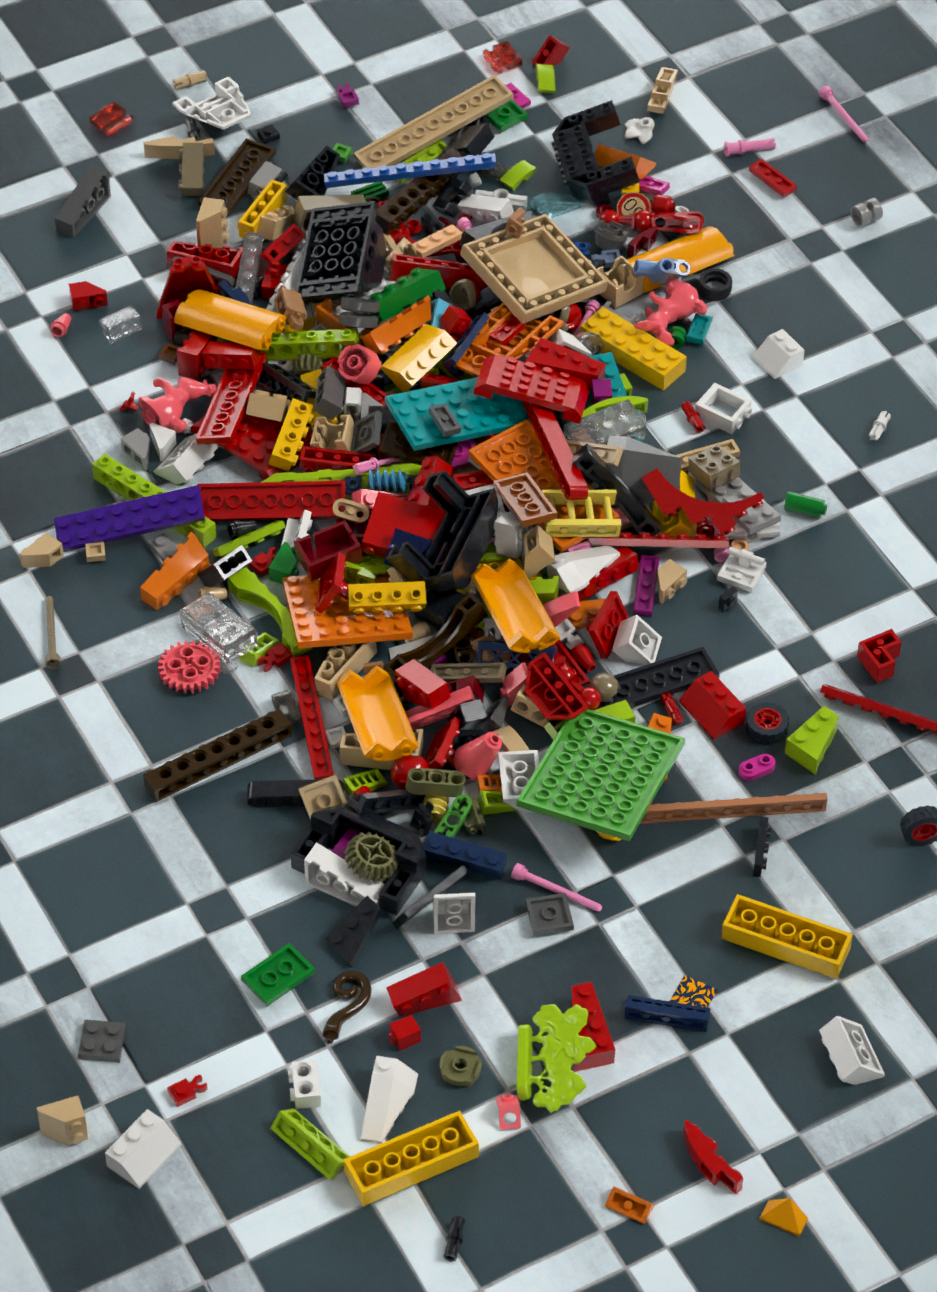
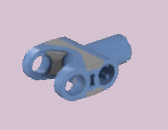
[634,258,690,284]

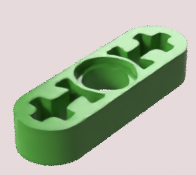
[434,794,472,838]

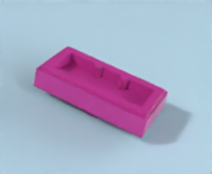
[505,83,531,109]

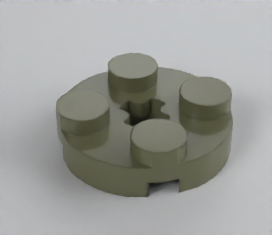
[440,1046,482,1087]

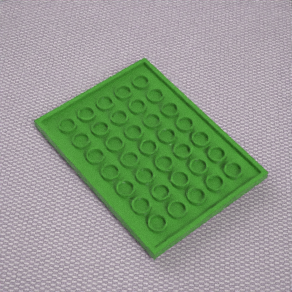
[516,709,685,841]

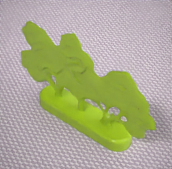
[517,1004,596,1113]

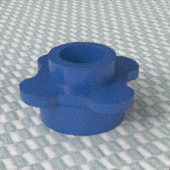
[574,242,591,257]

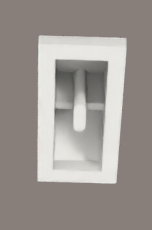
[149,423,176,462]

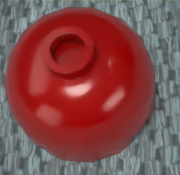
[391,753,431,790]

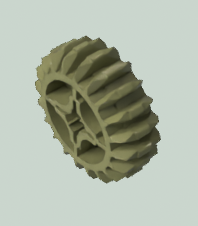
[345,832,398,883]

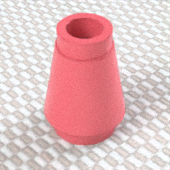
[50,313,72,337]

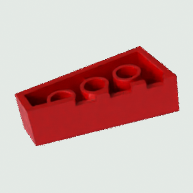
[525,338,606,389]

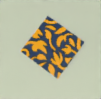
[670,975,718,1008]

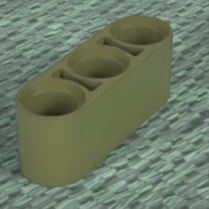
[405,768,465,797]

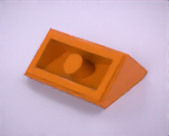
[605,1186,655,1224]

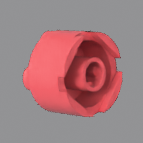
[338,344,382,385]

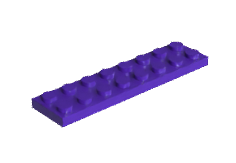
[54,485,205,552]

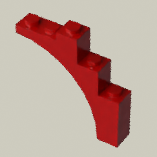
[642,468,765,535]

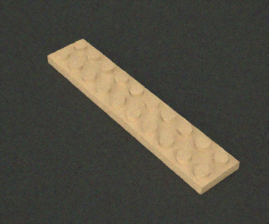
[354,75,514,168]

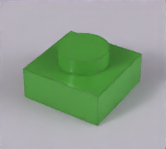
[333,143,352,163]

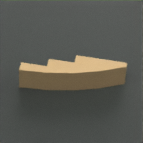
[647,67,678,114]
[143,136,215,159]

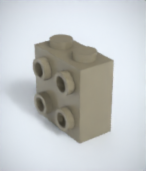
[688,444,740,490]

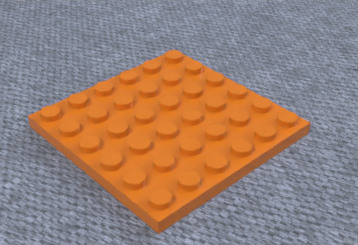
[282,573,413,649]

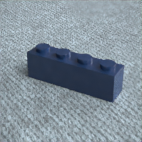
[424,831,507,879]

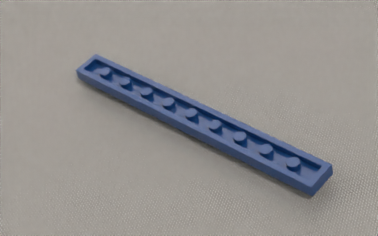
[324,153,497,188]

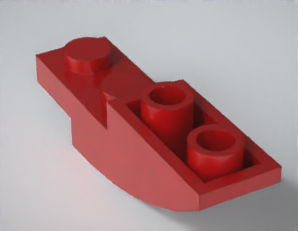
[683,1120,743,1194]

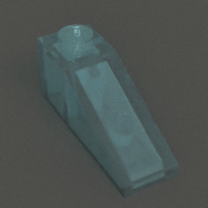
[529,193,582,219]

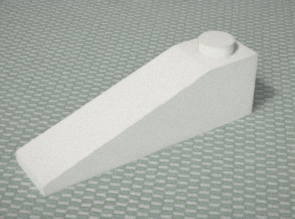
[546,546,620,594]

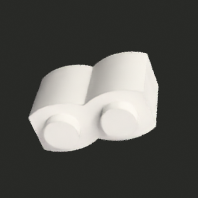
[343,387,362,423]

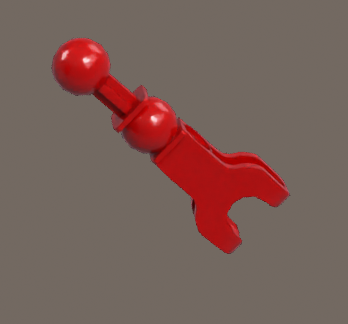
[598,209,704,233]
[508,652,601,710]

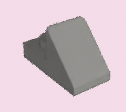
[361,393,383,419]

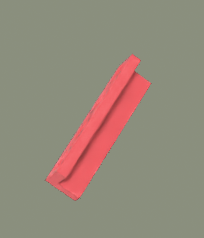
[405,686,475,731]

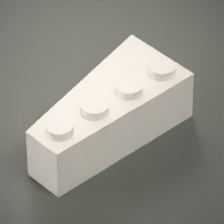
[304,842,385,906]

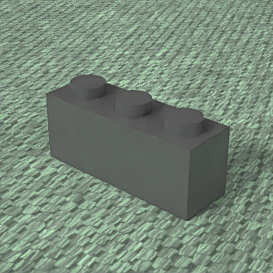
[314,365,346,420]

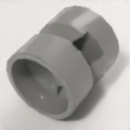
[850,198,883,227]

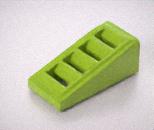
[239,632,279,667]
[343,769,387,795]
[477,791,517,815]

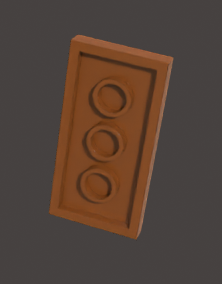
[493,472,557,527]

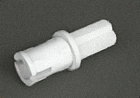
[869,411,891,441]

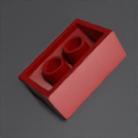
[679,671,746,740]

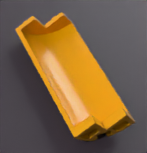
[627,226,734,293]
[174,289,286,350]
[471,559,561,653]
[336,665,419,761]

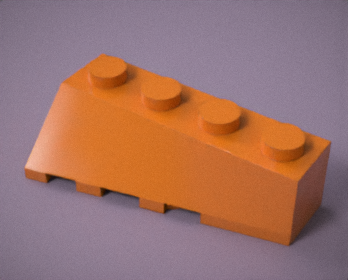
[361,295,431,356]
[140,532,209,611]

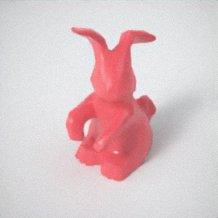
[634,278,708,345]
[139,377,216,433]

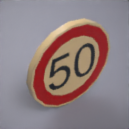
[617,192,651,216]

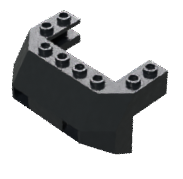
[386,471,499,592]

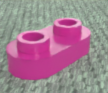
[738,754,775,781]

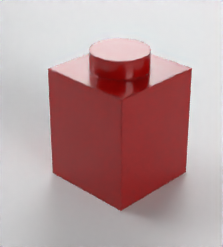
[387,1015,421,1051]

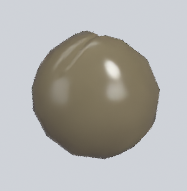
[589,673,619,702]

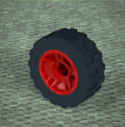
[745,702,789,745]
[900,805,937,846]

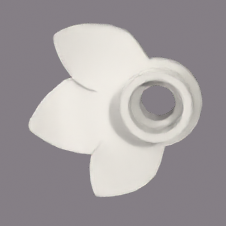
[625,117,655,145]

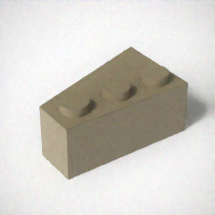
[178,143,205,196]

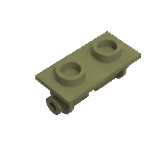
[459,793,486,835]

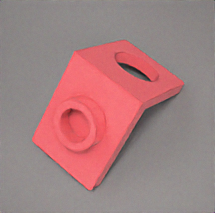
[496,1094,521,1130]

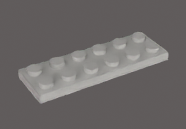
[688,472,781,535]

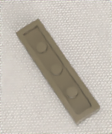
[431,662,507,683]

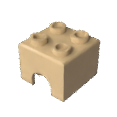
[597,256,644,309]
[310,414,354,451]

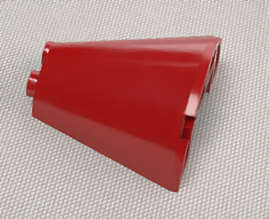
[156,256,219,319]

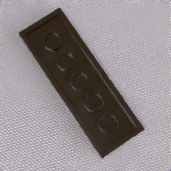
[198,138,276,216]

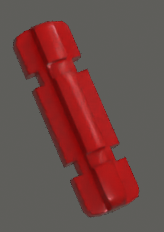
[660,692,683,725]

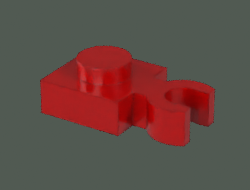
[249,547,276,577]
[257,643,293,672]
[167,1075,208,1107]

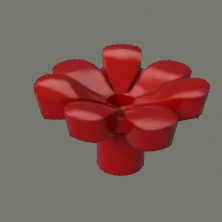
[118,391,139,412]

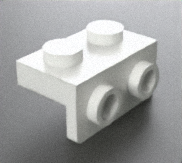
[281,510,313,552]

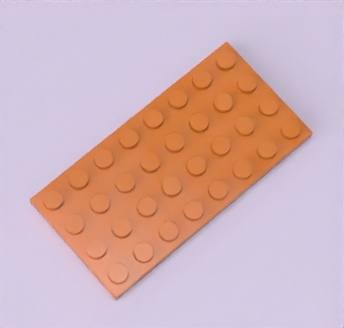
[468,419,620,552]

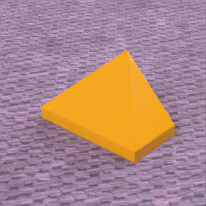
[759,1198,808,1237]

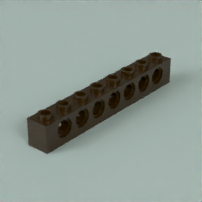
[375,147,465,235]
[143,708,292,802]

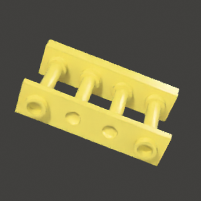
[542,489,622,537]

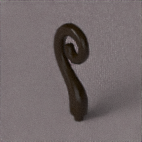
[322,971,372,1044]

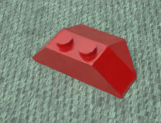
[525,652,589,720]

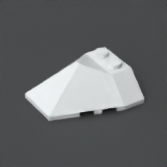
[172,77,252,130]

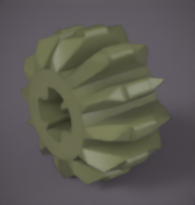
[293,353,323,379]

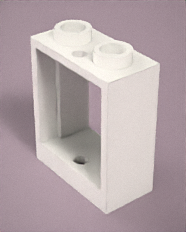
[695,383,752,434]

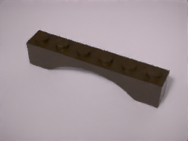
[383,593,488,683]

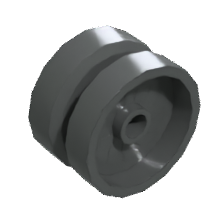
[339,297,380,328]

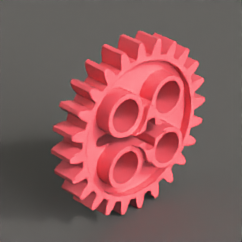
[158,640,221,694]

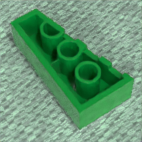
[370,268,446,321]

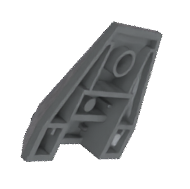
[602,435,682,508]

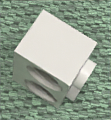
[288,1060,321,1109]

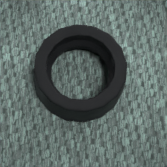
[699,268,732,301]

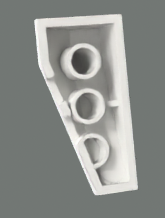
[360,1056,418,1144]

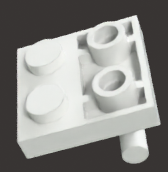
[717,547,767,593]

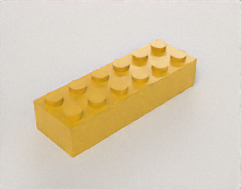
[580,307,687,391]
[721,894,853,979]
[344,1111,479,1206]

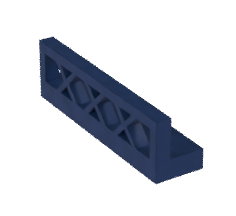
[442,312,489,379]
[477,640,558,669]
[624,995,711,1032]

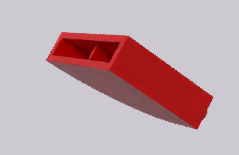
[361,492,446,558]

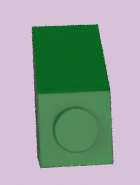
[269,542,299,584]

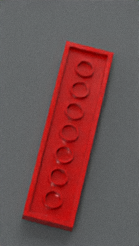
[196,352,267,445]
[197,480,346,521]

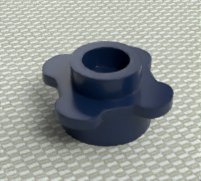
[344,476,363,494]

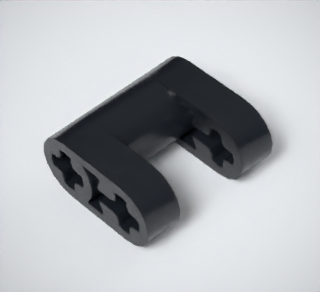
[432,178,474,218]

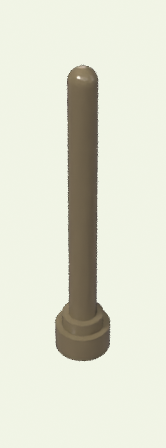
[45,596,61,669]

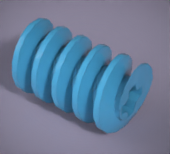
[369,469,408,493]

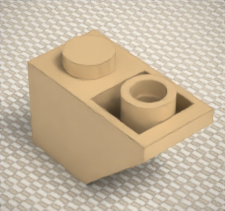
[20,533,64,568]
[657,559,687,604]

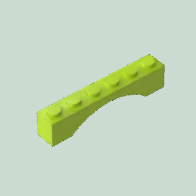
[227,567,313,657]

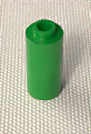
[784,491,827,518]

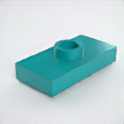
[686,313,713,345]

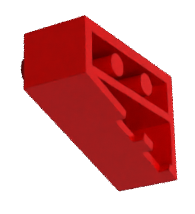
[407,456,453,511]
[395,659,451,709]

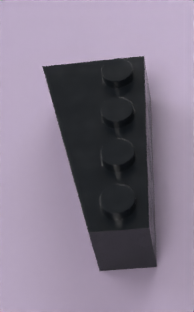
[284,145,340,200]

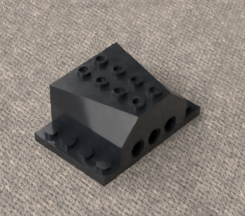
[296,201,387,303]

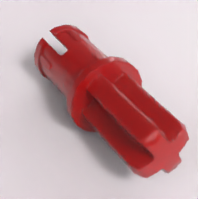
[681,401,706,434]

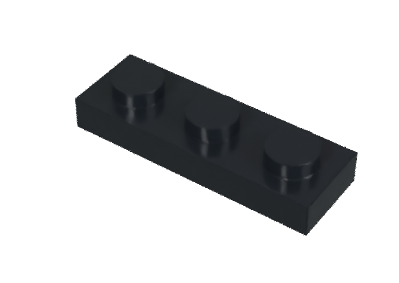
[753,817,772,877]

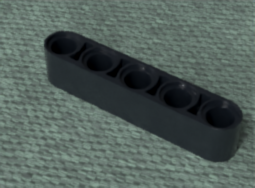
[247,779,345,807]

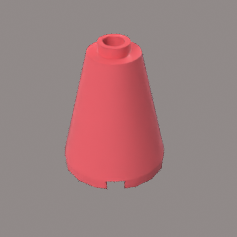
[453,732,502,781]

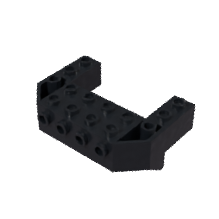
[551,100,640,204]
[291,803,426,916]

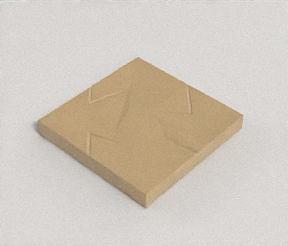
[460,214,608,324]

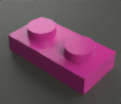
[639,176,670,195]

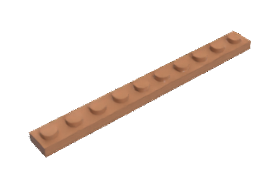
[640,793,828,824]

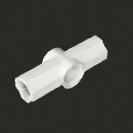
[475,189,528,211]
[723,522,780,543]

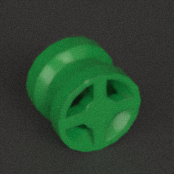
[669,326,686,349]

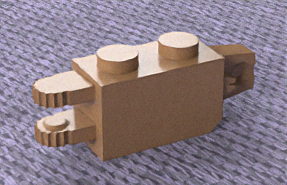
[274,285,307,331]

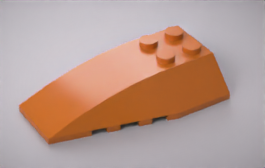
[454,303,564,377]

